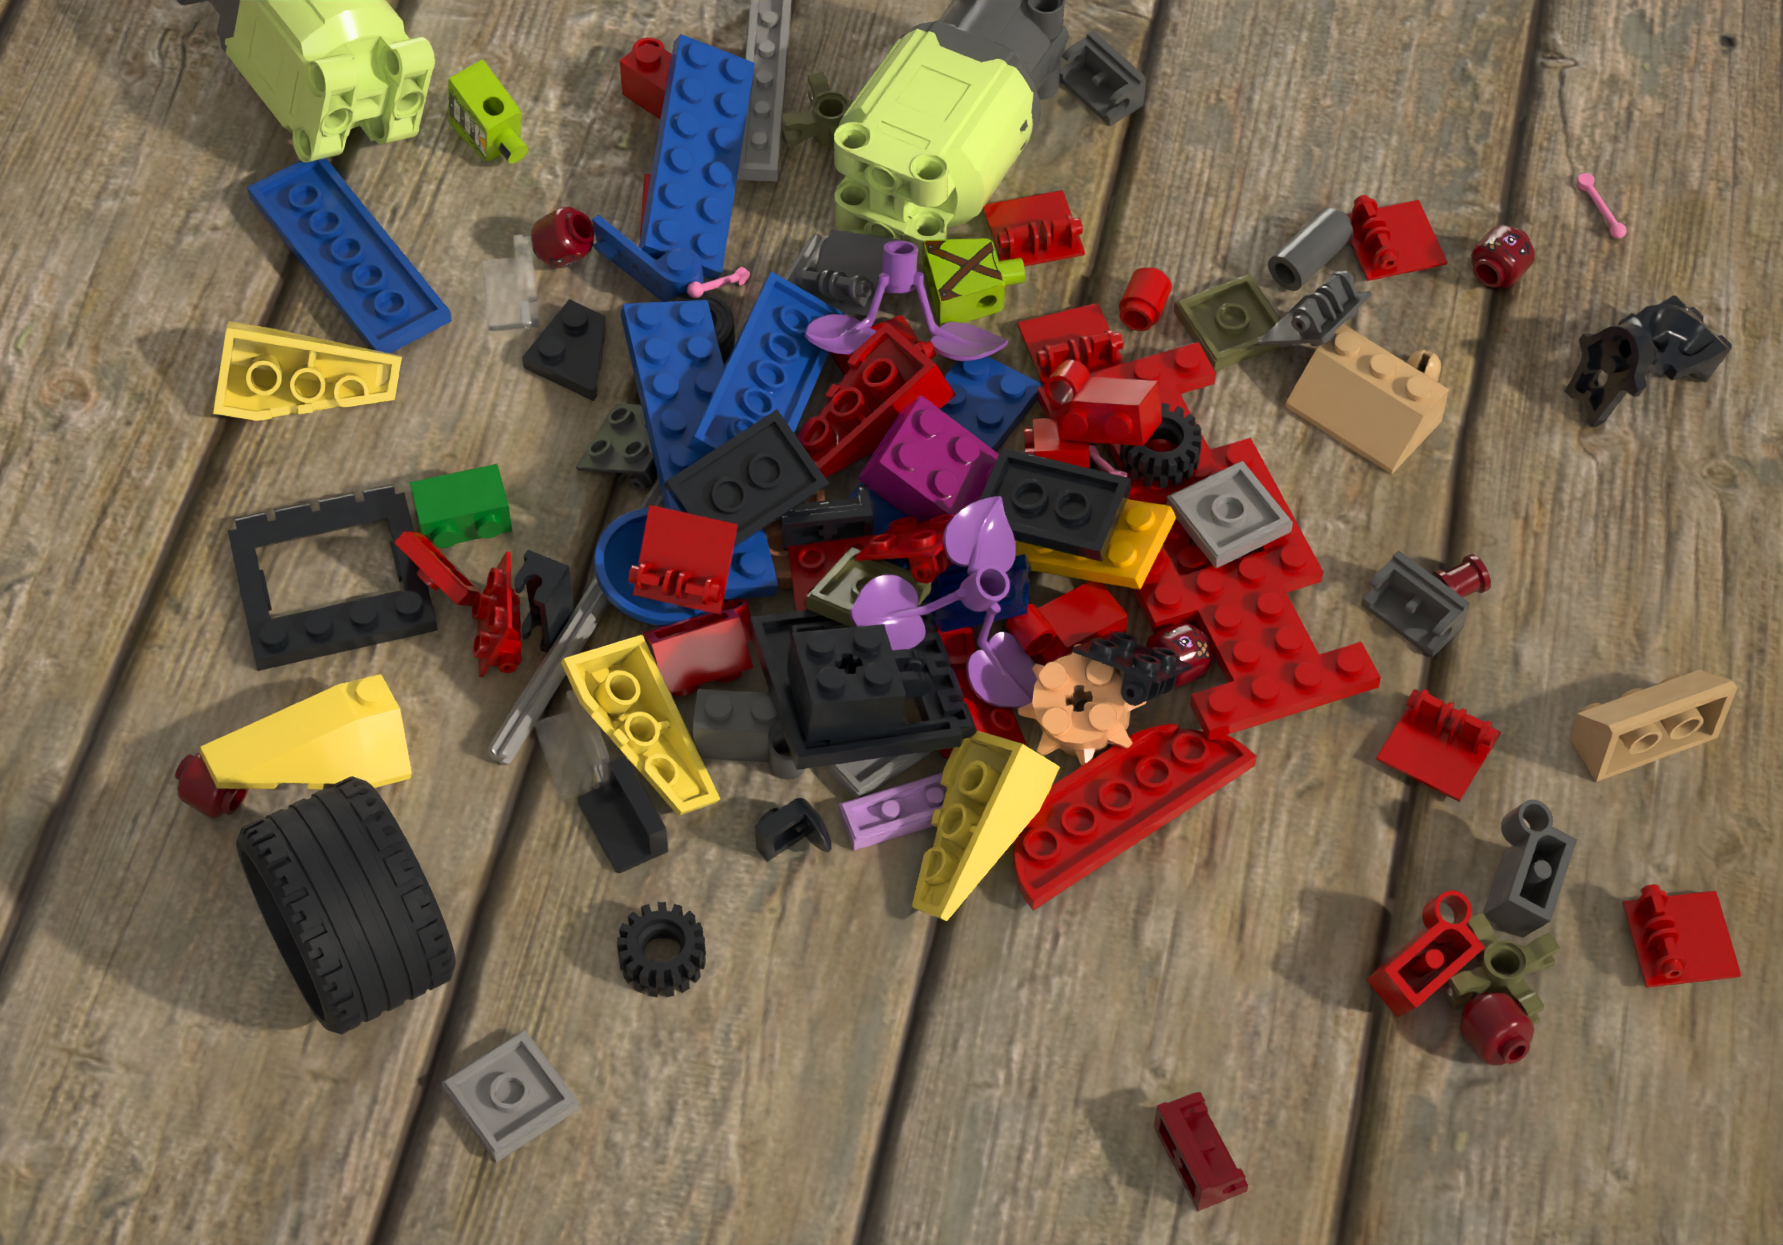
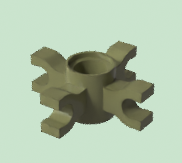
[781,72,854,152]
[1444,912,1560,1025]

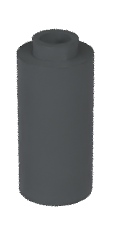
[1268,208,1354,291]

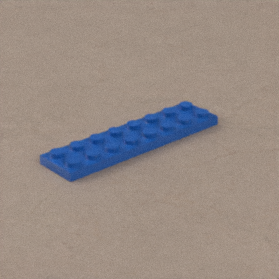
[620,300,778,600]

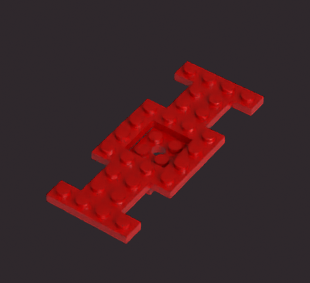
[1037,342,1381,741]

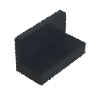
[578,756,668,873]

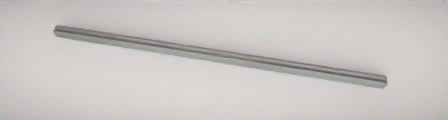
[488,234,828,765]

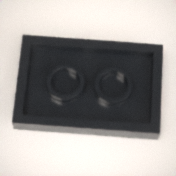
[664,409,829,548]
[980,448,1132,562]

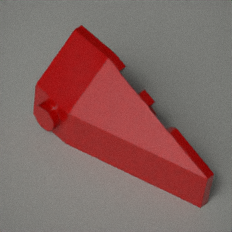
[797,322,956,478]

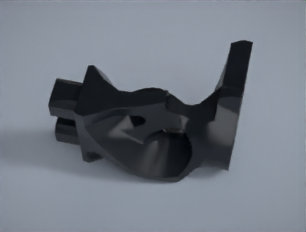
[1565,295,1732,427]

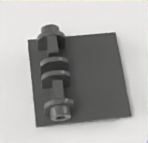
[794,229,899,317]
[1257,270,1372,347]
[576,404,657,491]

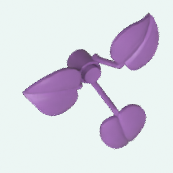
[804,240,1008,361]
[849,496,1038,708]

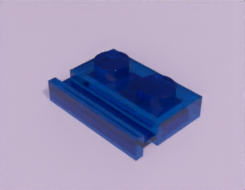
[935,554,1031,633]

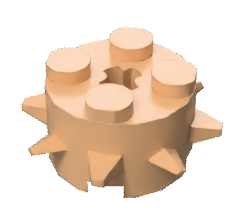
[1018,644,1146,766]

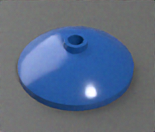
[594,508,707,626]

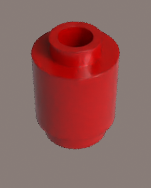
[1119,267,1172,331]

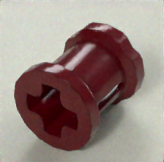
[1432,554,1491,598]

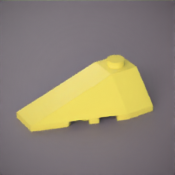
[213,321,402,421]
[561,635,720,816]
[199,674,412,790]
[912,731,1060,921]

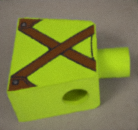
[922,238,1026,327]

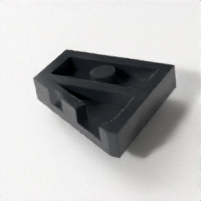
[522,299,606,401]

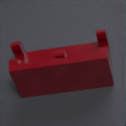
[1154,1092,1248,1212]

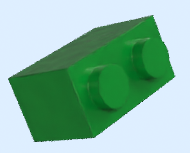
[410,463,512,548]

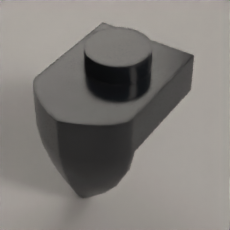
[755,798,832,862]

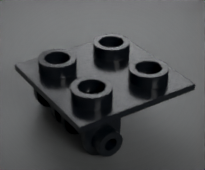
[1072,631,1193,706]

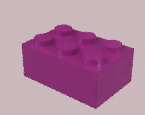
[858,395,999,521]

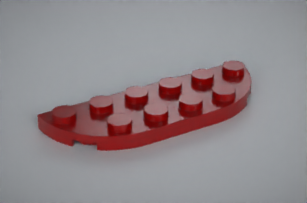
[1013,724,1257,911]

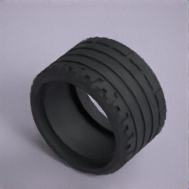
[236,776,456,1035]

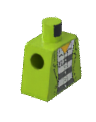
[448,59,529,164]

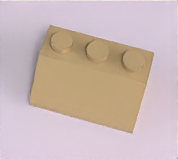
[1285,324,1449,475]
[1569,670,1737,782]

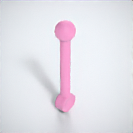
[1577,173,1626,239]
[687,267,750,298]
[1089,445,1127,477]

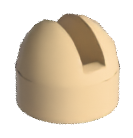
[1407,349,1441,382]

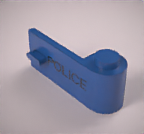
[592,215,706,302]

